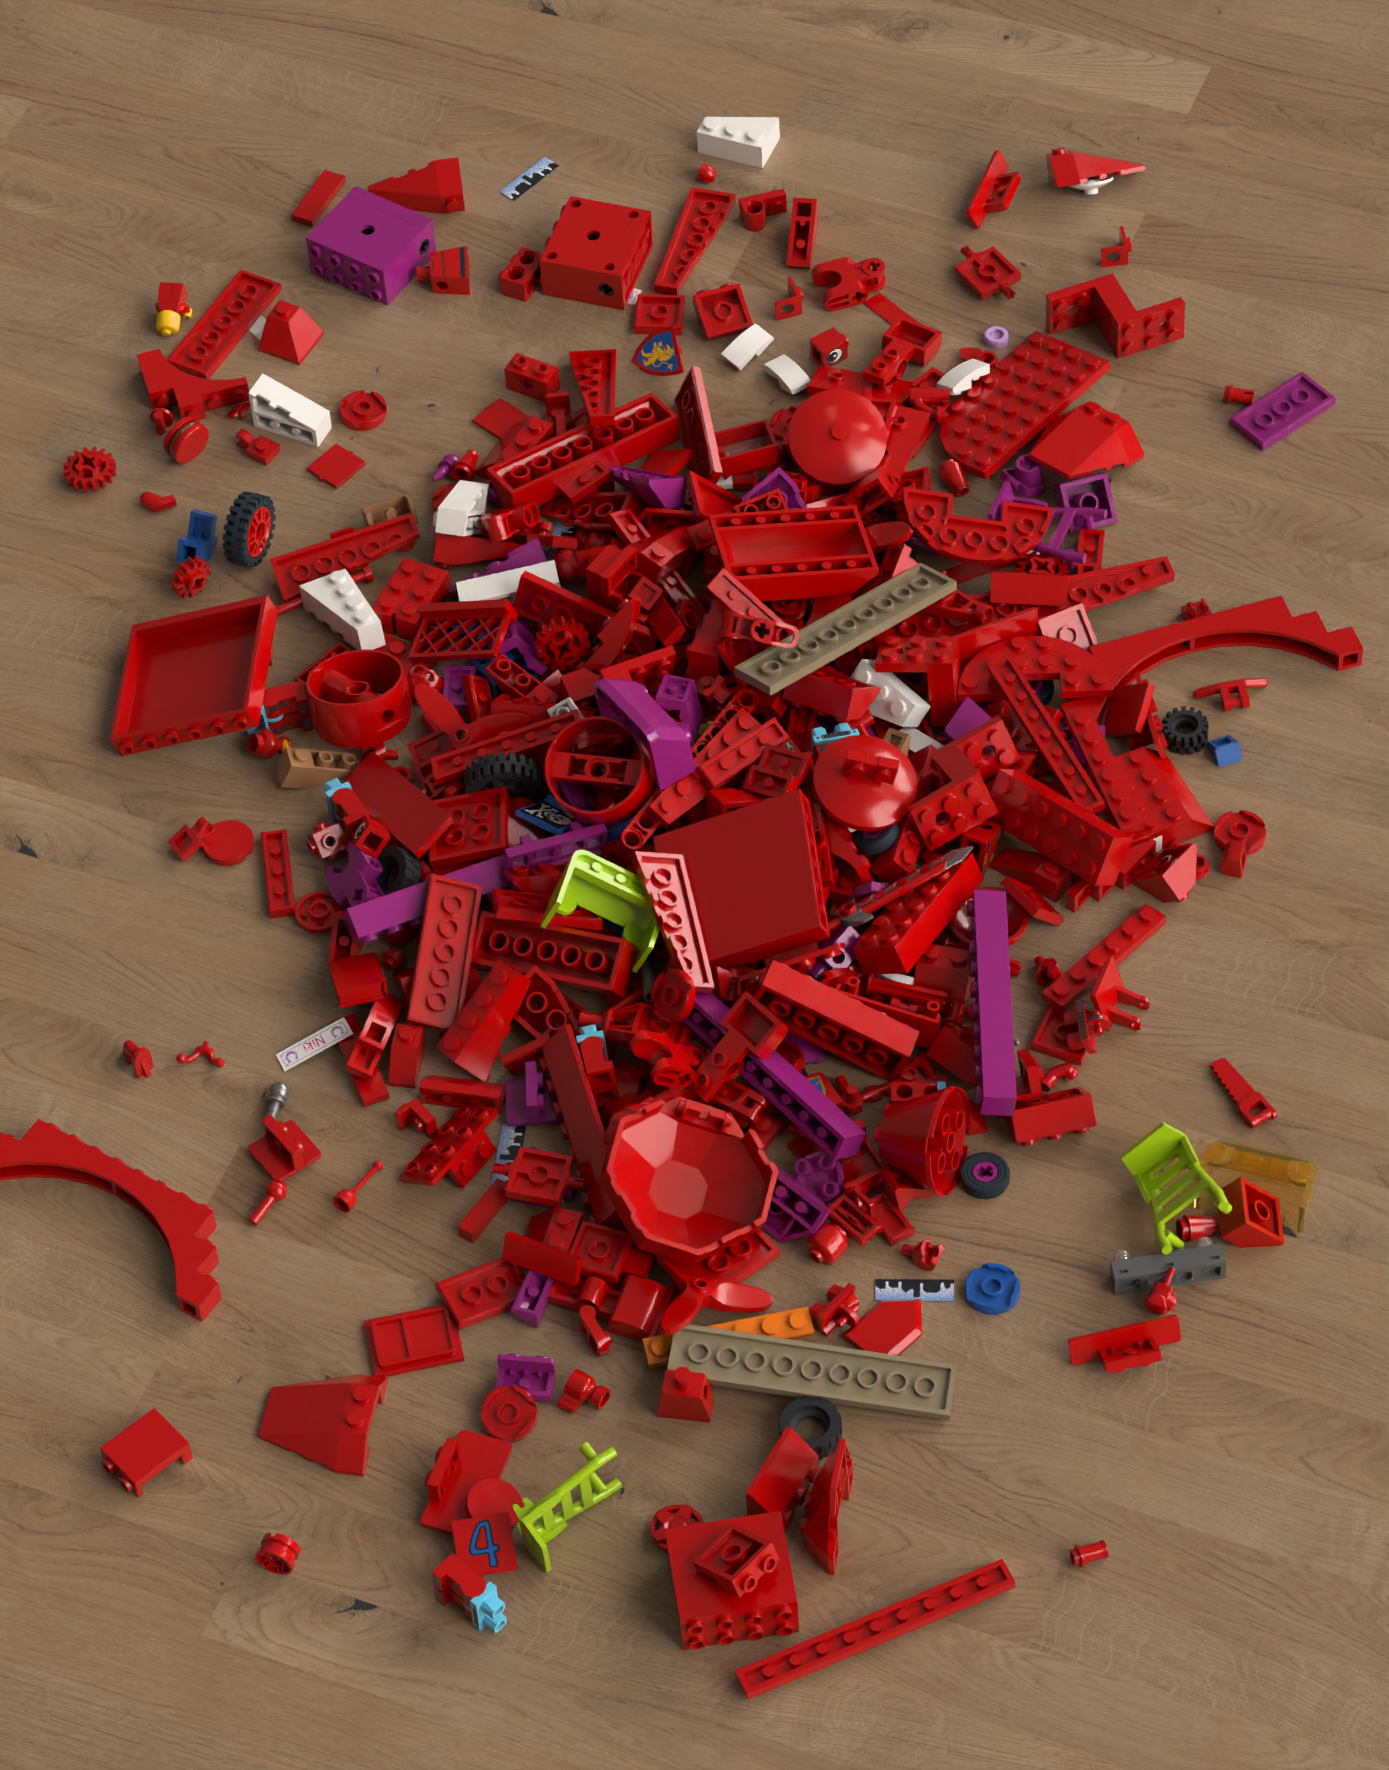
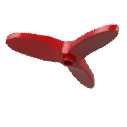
[827,505,913,553]
[414,684,531,780]
[655,1254,773,1335]

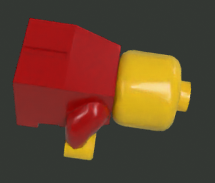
[154,282,192,336]

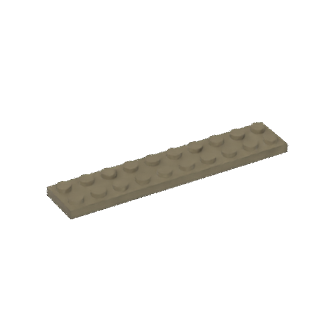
[734,563,957,696]
[667,1324,958,1420]

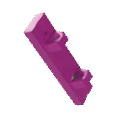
[503,821,608,870]

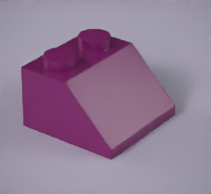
[1053,473,1118,533]

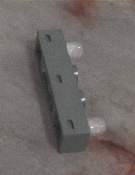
[1110,1236,1226,1295]

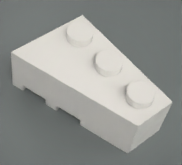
[697,117,780,168]
[249,373,332,447]
[851,659,931,727]

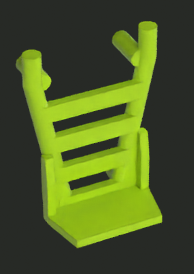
[1120,1122,1232,1254]
[513,1442,623,1572]

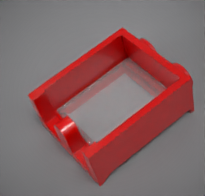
[714,419,784,480]

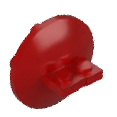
[812,735,918,832]

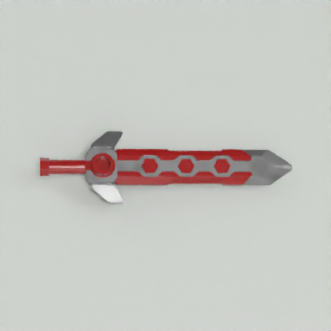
[828,846,973,933]

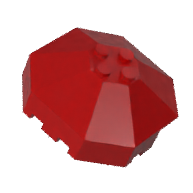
[599,1096,779,1265]

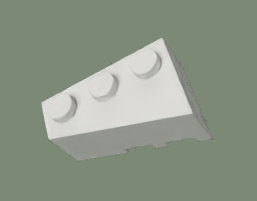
[433,480,489,536]

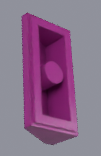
[511,1269,554,1328]

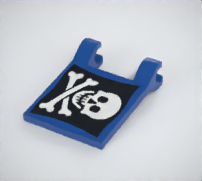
[515,793,593,835]

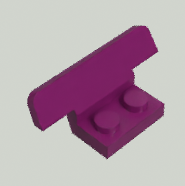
[484,616,547,675]
[655,674,706,747]

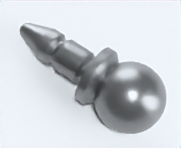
[266,1081,290,1120]

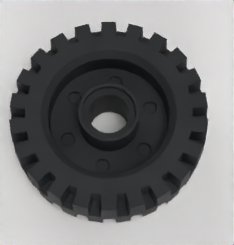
[464,752,542,802]

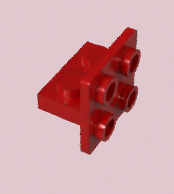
[248,1114,322,1181]

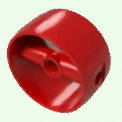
[306,650,412,748]
[545,716,654,828]

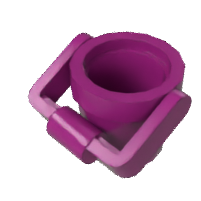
[1000,454,1045,497]

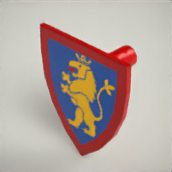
[631,325,684,376]

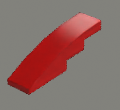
[1066,839,1156,913]

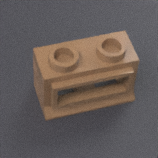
[360,494,419,528]

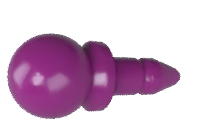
[432,454,460,481]

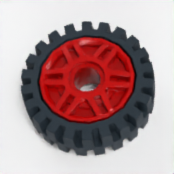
[223,491,276,567]

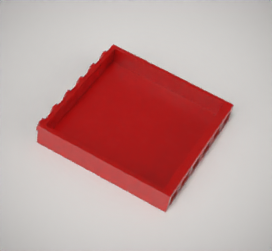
[110,595,278,756]
[652,789,830,969]

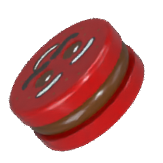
[163,416,209,464]

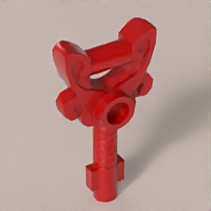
[861,1050,948,1103]

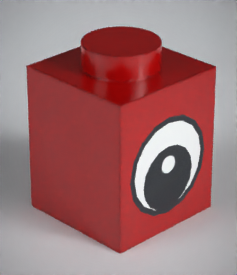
[810,327,849,367]
[350,815,391,859]

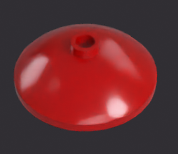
[949,887,1029,947]

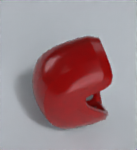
[407,664,444,703]

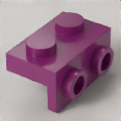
[495,1353,556,1403]

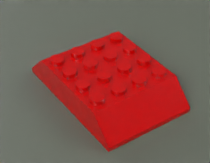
[708,505,879,602]
[1046,746,1214,884]

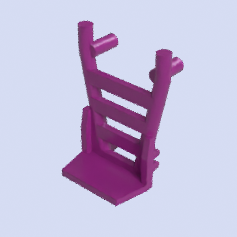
[988,481,1107,572]

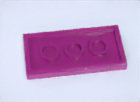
[1229,372,1336,451]

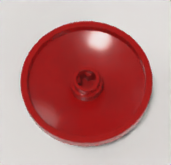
[787,389,887,487]

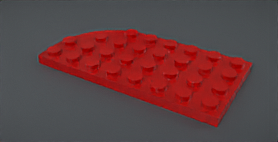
[940,331,1111,480]

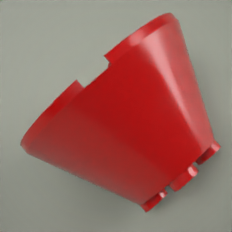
[874,1086,971,1197]

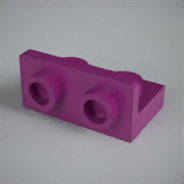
[443,666,481,720]

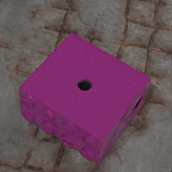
[306,186,436,305]

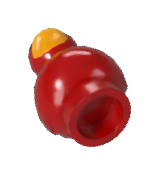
[247,728,292,759]

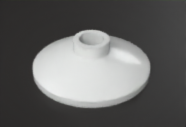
[1069,175,1113,195]

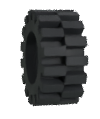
[1161,706,1209,755]

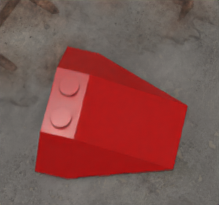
[1028,401,1144,480]
[258,1374,388,1477]
[800,1438,854,1575]

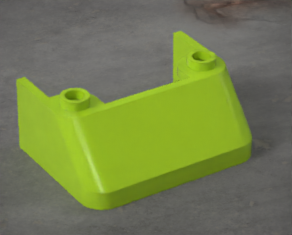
[540,850,660,973]

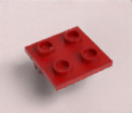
[1090,955,1151,1031]

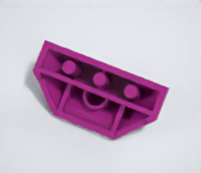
[762,1166,830,1243]

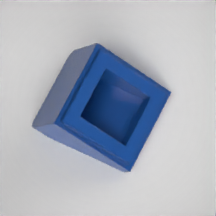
[1206,735,1242,767]

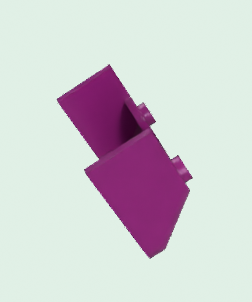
[593,678,696,791]

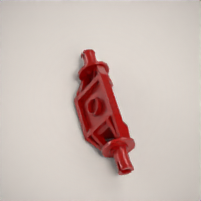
[577,1002,713,1057]

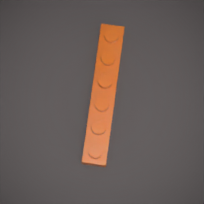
[642,1307,815,1369]

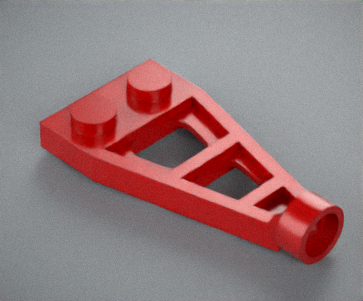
[918,589,994,625]

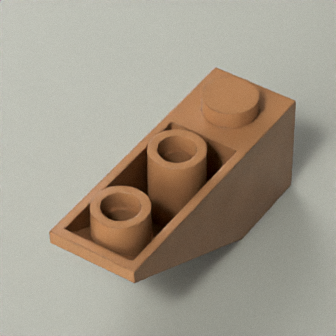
[275,747,360,789]

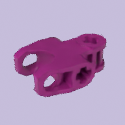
[324,840,385,908]

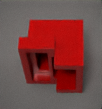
[586,545,644,612]

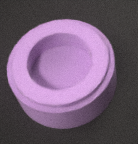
[984,326,1009,349]

